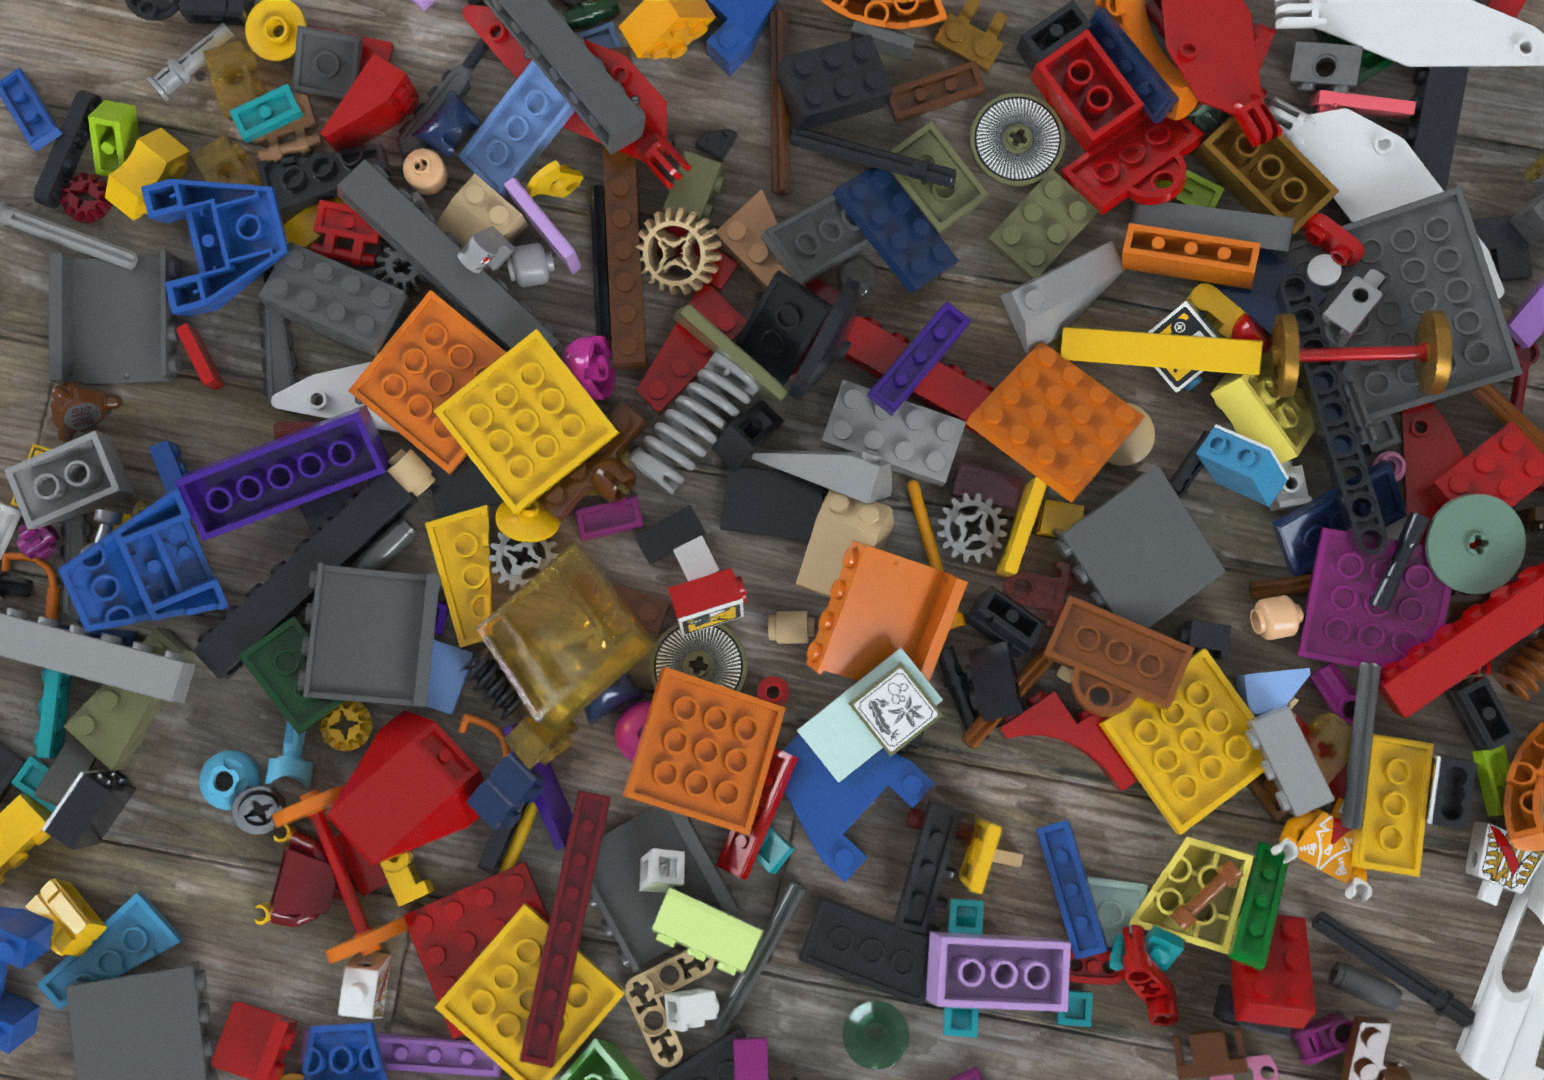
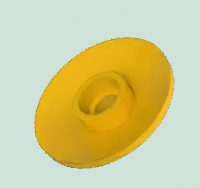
[245,0,307,61]
[495,500,561,542]

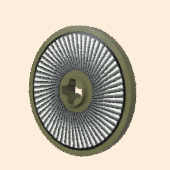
[970,93,1065,187]
[650,623,747,692]

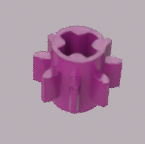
[16,524,60,560]

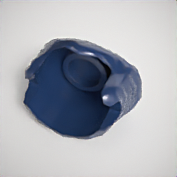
[412,90,479,158]
[577,662,645,725]

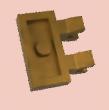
[933,0,1008,74]

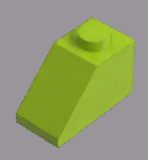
[88,100,139,177]

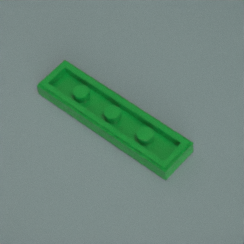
[1228,841,1289,971]

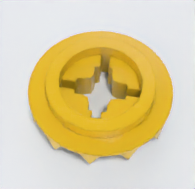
[319,701,373,751]

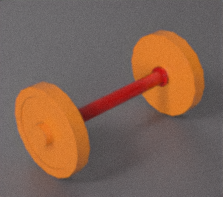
[271,784,409,964]

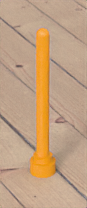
[906,480,966,630]

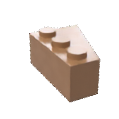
[715,189,806,291]

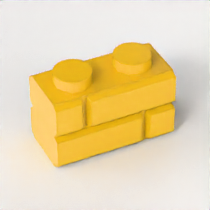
[26,878,107,957]

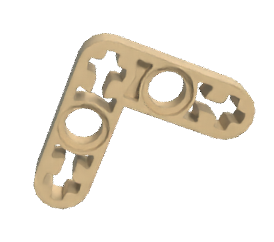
[625,948,714,1067]

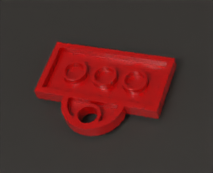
[1062,111,1205,216]

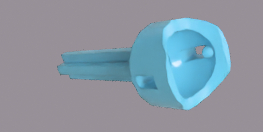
[265,721,314,788]

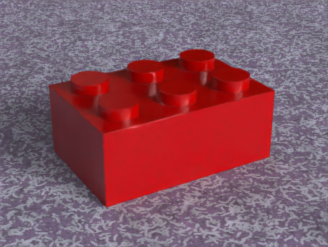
[1030,29,1145,153]
[1425,421,1544,508]
[1230,911,1316,1029]

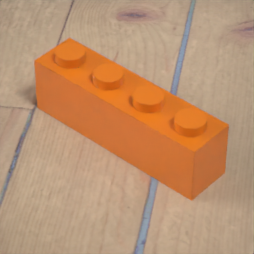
[1122,223,1261,289]

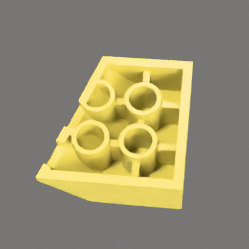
[1210,336,1316,464]
[1128,836,1254,954]

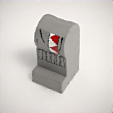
[457,226,516,273]

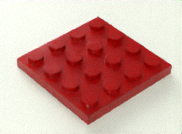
[402,861,550,1039]

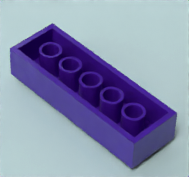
[174,405,391,541]

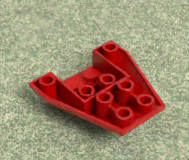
[327,710,484,866]

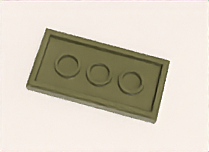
[672,305,788,401]

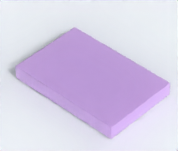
[504,177,582,275]

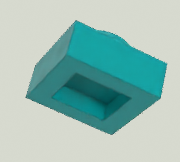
[756,826,795,874]
[1056,989,1093,1027]

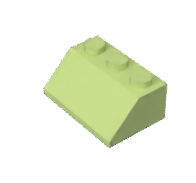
[652,888,763,976]

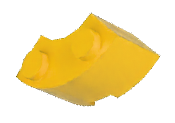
[105,128,190,221]

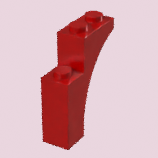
[996,690,1138,791]

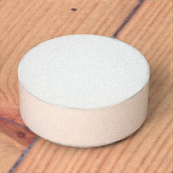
[1306,254,1342,289]

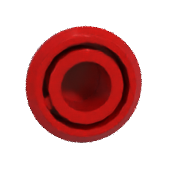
[1230,313,1272,354]

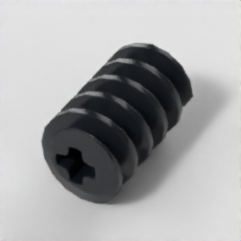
[459,647,528,721]

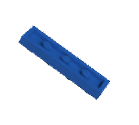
[1036,820,1109,960]

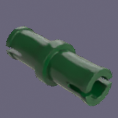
[562,0,621,30]

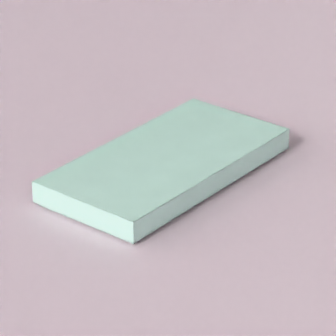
[797,647,943,783]

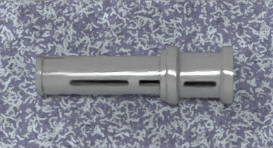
[146,22,237,102]

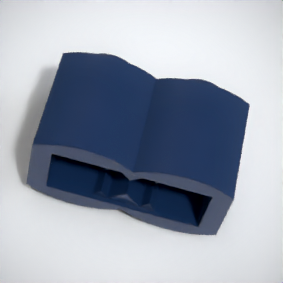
[467,752,546,830]

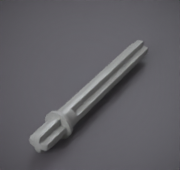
[0,201,139,270]

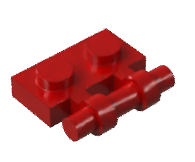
[310,200,381,268]

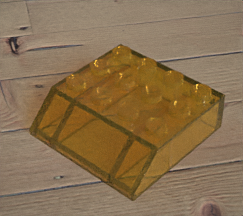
[476,542,657,733]

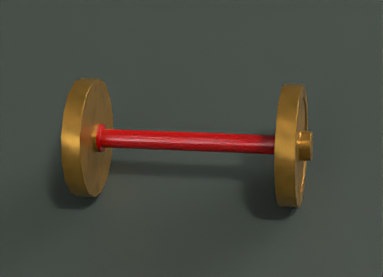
[1269,310,1452,397]

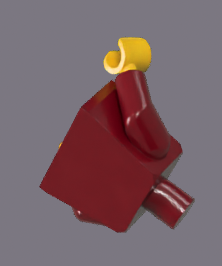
[254,824,354,928]

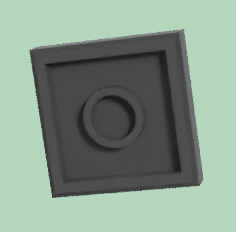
[292,25,364,99]

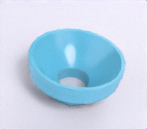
[199,750,261,810]

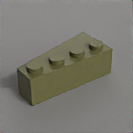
[64,628,193,771]

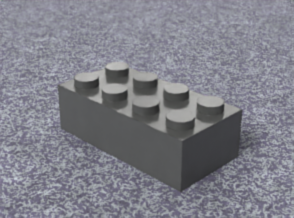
[258,242,412,357]

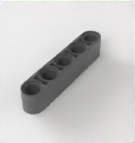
[1130,202,1295,252]

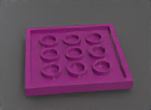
[1296,527,1452,668]

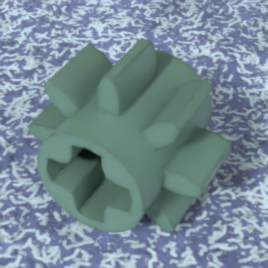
[1186,102,1222,132]

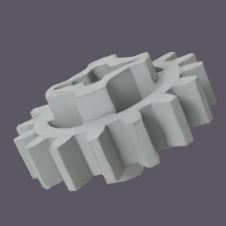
[936,493,1007,563]
[488,532,561,593]

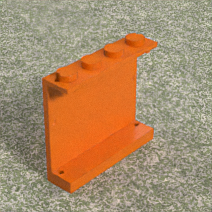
[806,540,968,682]

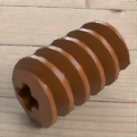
[1493,630,1544,701]

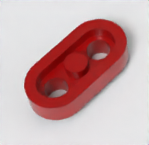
[1303,213,1365,266]
[1069,948,1125,985]

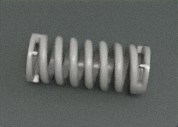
[627,352,760,495]

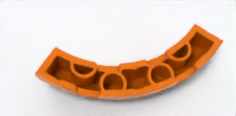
[819,0,948,30]
[1095,0,1198,120]
[1503,722,1544,851]

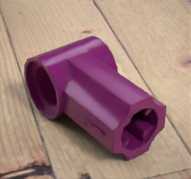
[1308,662,1356,726]

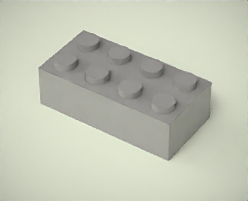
[821,380,966,488]

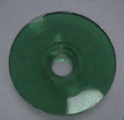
[843,1001,909,1070]

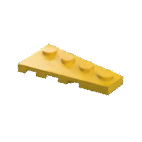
[425,505,493,648]

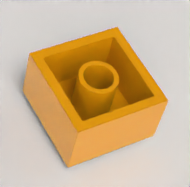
[618,0,716,60]

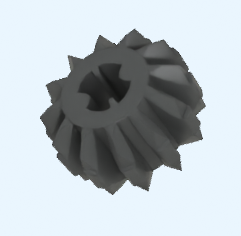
[374,247,428,297]

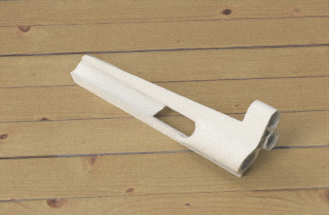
[1455,822,1544,1080]

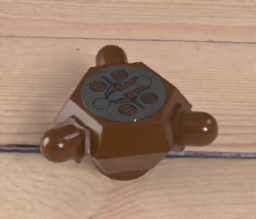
[51,381,122,442]

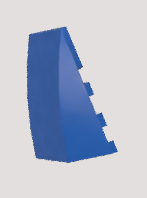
[58,487,230,632]
[302,1022,387,1080]

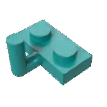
[1109,925,1185,973]

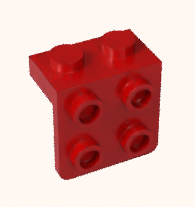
[211,1001,298,1080]

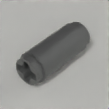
[355,517,418,571]
[1328,962,1402,1011]

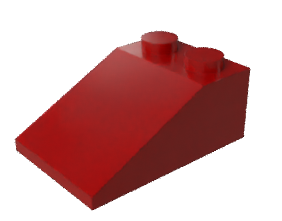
[320,53,419,153]

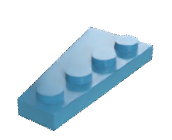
[36,891,185,1009]

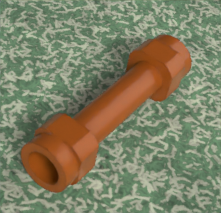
[1170,860,1243,931]

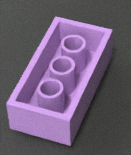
[926,931,1071,1012]

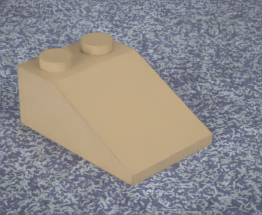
[436,174,528,272]
[796,489,895,598]

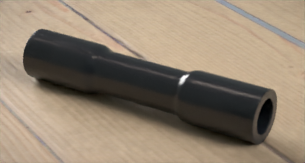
[1369,511,1430,611]

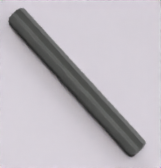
[1341,662,1381,829]
[713,881,805,1033]

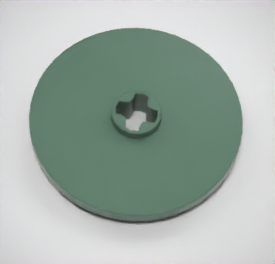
[1425,494,1526,594]

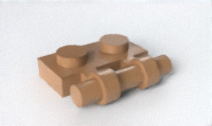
[254,93,323,163]

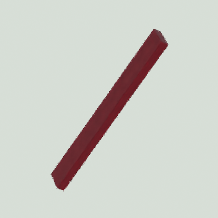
[519,790,611,1068]

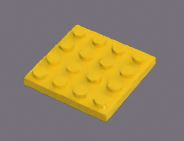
[434,329,619,515]
[1099,648,1264,835]
[434,903,626,1080]

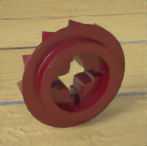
[60,172,112,223]

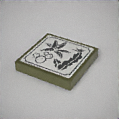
[849,662,943,757]

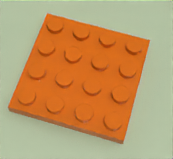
[348,290,507,474]
[966,343,1145,503]
[623,667,786,835]

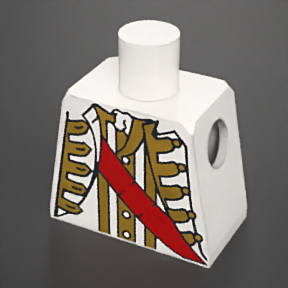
[1465,821,1544,906]
[338,952,392,1019]

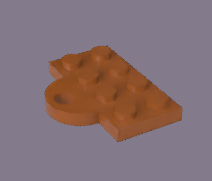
[1043,595,1195,717]

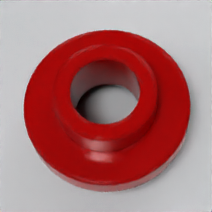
[757,676,789,706]

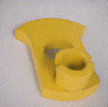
[526,160,584,198]

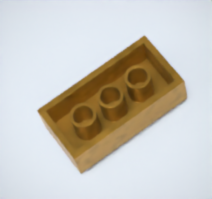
[1193,115,1339,237]

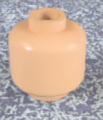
[403,148,448,195]
[1250,595,1303,640]

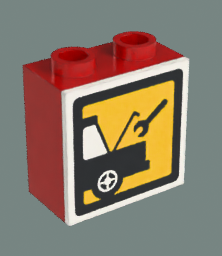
[668,568,747,636]

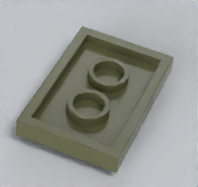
[890,121,990,235]
[987,170,1098,280]

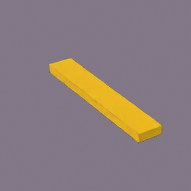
[1061,327,1263,375]

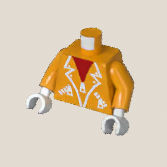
[1271,798,1372,903]

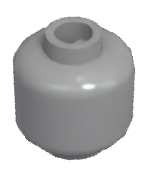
[507,243,555,288]

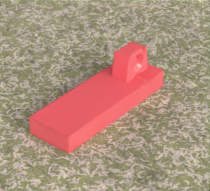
[1309,90,1416,120]

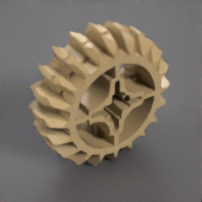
[635,207,722,295]

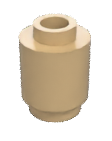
[387,448,436,497]
[768,611,815,644]

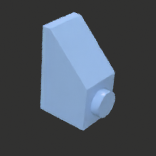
[1235,668,1310,717]

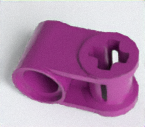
[1290,1013,1353,1065]

